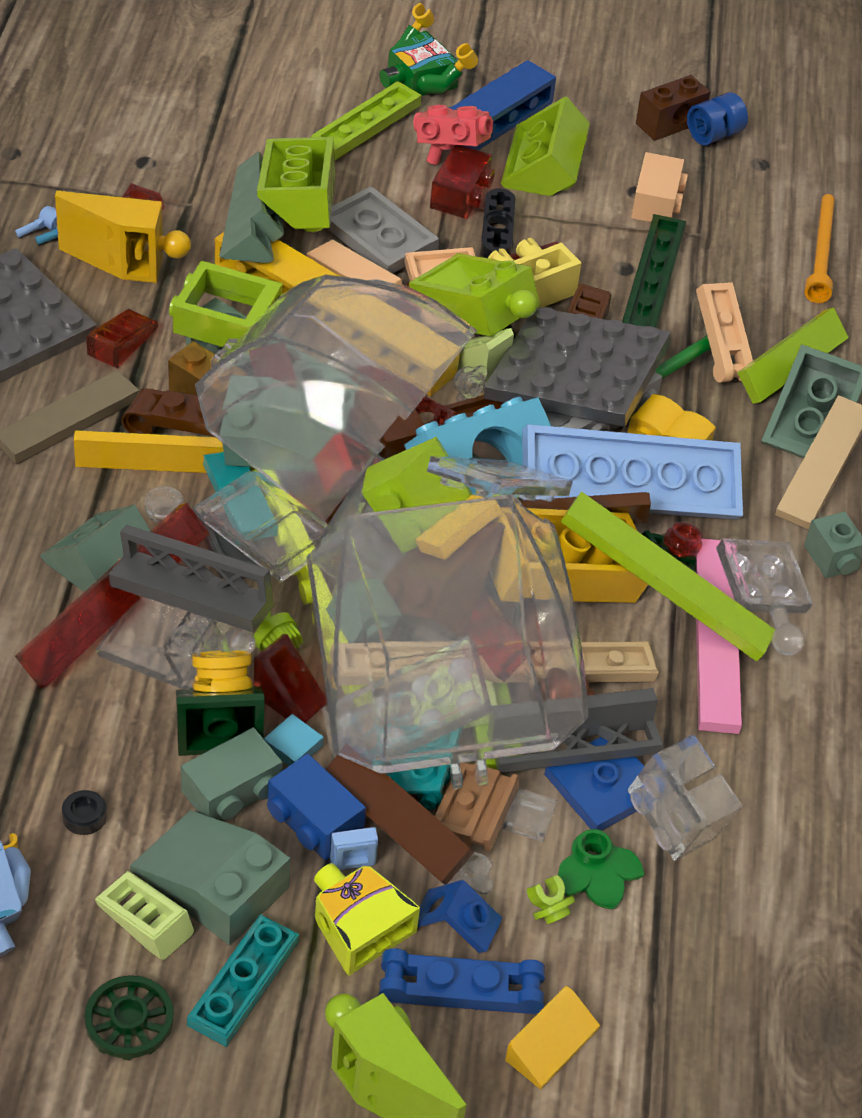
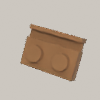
[435,761,519,852]

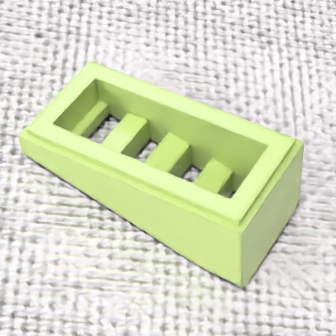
[95,871,194,960]

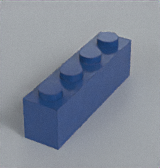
[449,60,556,156]

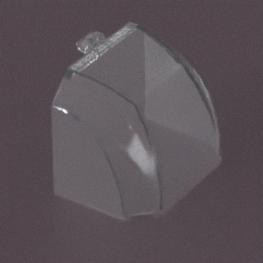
[195,275,477,523]
[306,494,589,790]

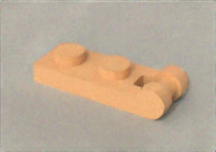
[696,282,753,383]

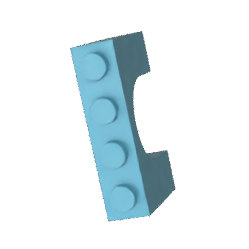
[404,397,551,499]

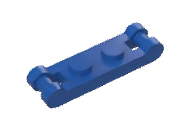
[379,948,545,1014]

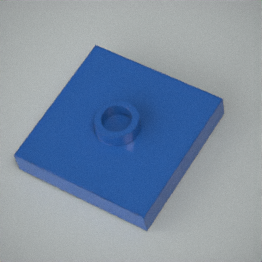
[544,737,664,831]

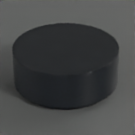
[62,790,107,835]

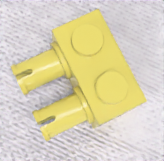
[488,238,582,308]

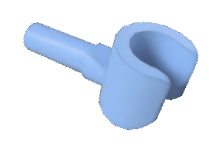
[15,206,57,238]

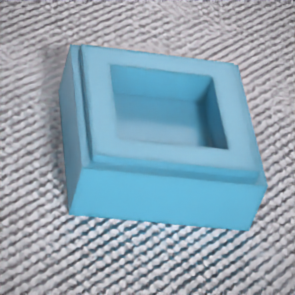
[264,714,324,766]

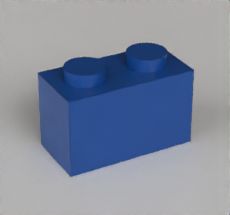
[267,753,366,860]

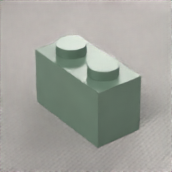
[181,727,283,821]

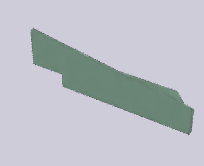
[219,151,284,263]

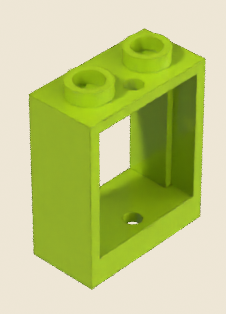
[169,260,283,356]

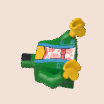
[379,3,478,96]

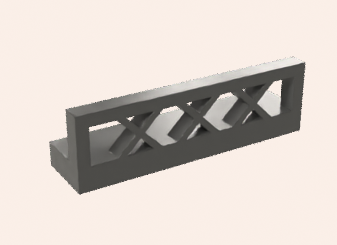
[109,525,274,632]
[487,688,663,773]

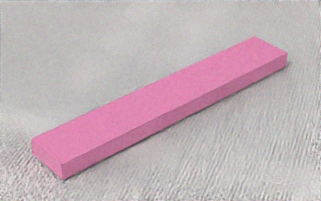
[694,538,742,734]

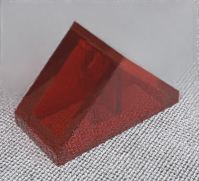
[253,634,329,723]

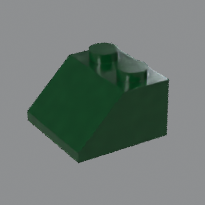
[176,686,264,756]

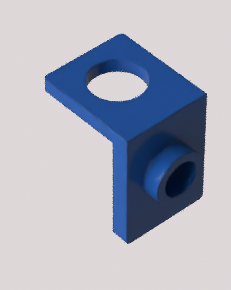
[418,880,502,953]

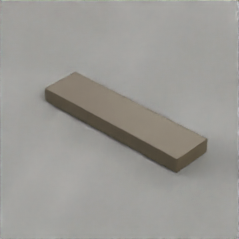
[0,370,139,464]

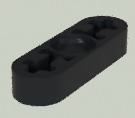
[480,188,516,258]

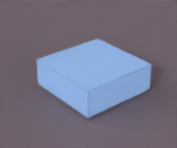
[330,827,378,870]

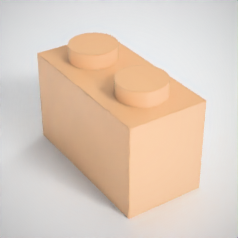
[631,152,688,222]

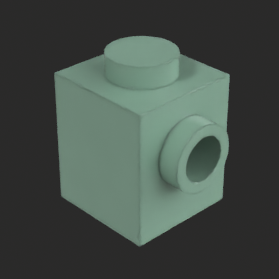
[804,511,862,578]

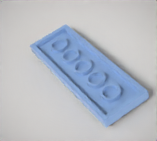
[522,424,743,520]

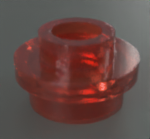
[664,522,702,557]

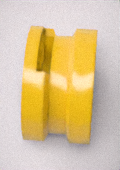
[192,650,252,692]

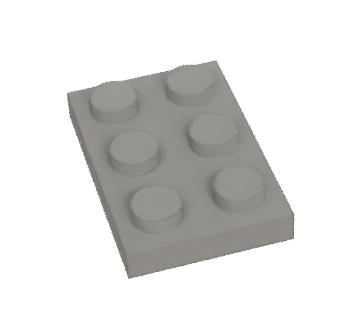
[327,186,439,274]

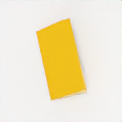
[505,985,600,1090]

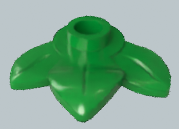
[558,829,644,910]

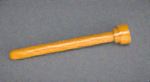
[804,194,835,303]

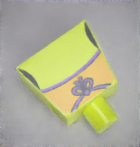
[314,863,420,976]

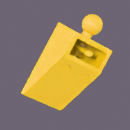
[55,190,191,283]

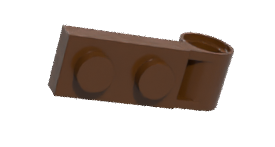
[121,388,228,438]

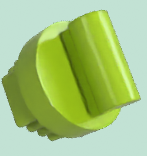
[253,611,303,663]

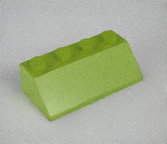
[257,137,336,232]

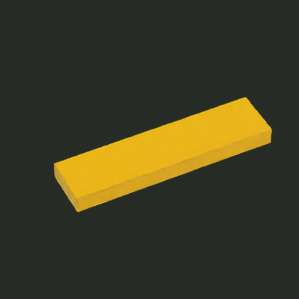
[74,431,224,473]

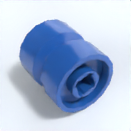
[687,92,748,145]

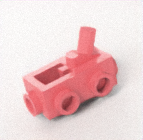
[413,105,493,165]

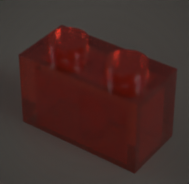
[430,145,495,219]

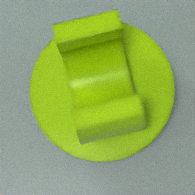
[527,875,575,924]

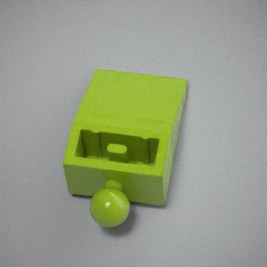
[409,253,540,337]
[325,993,467,1118]

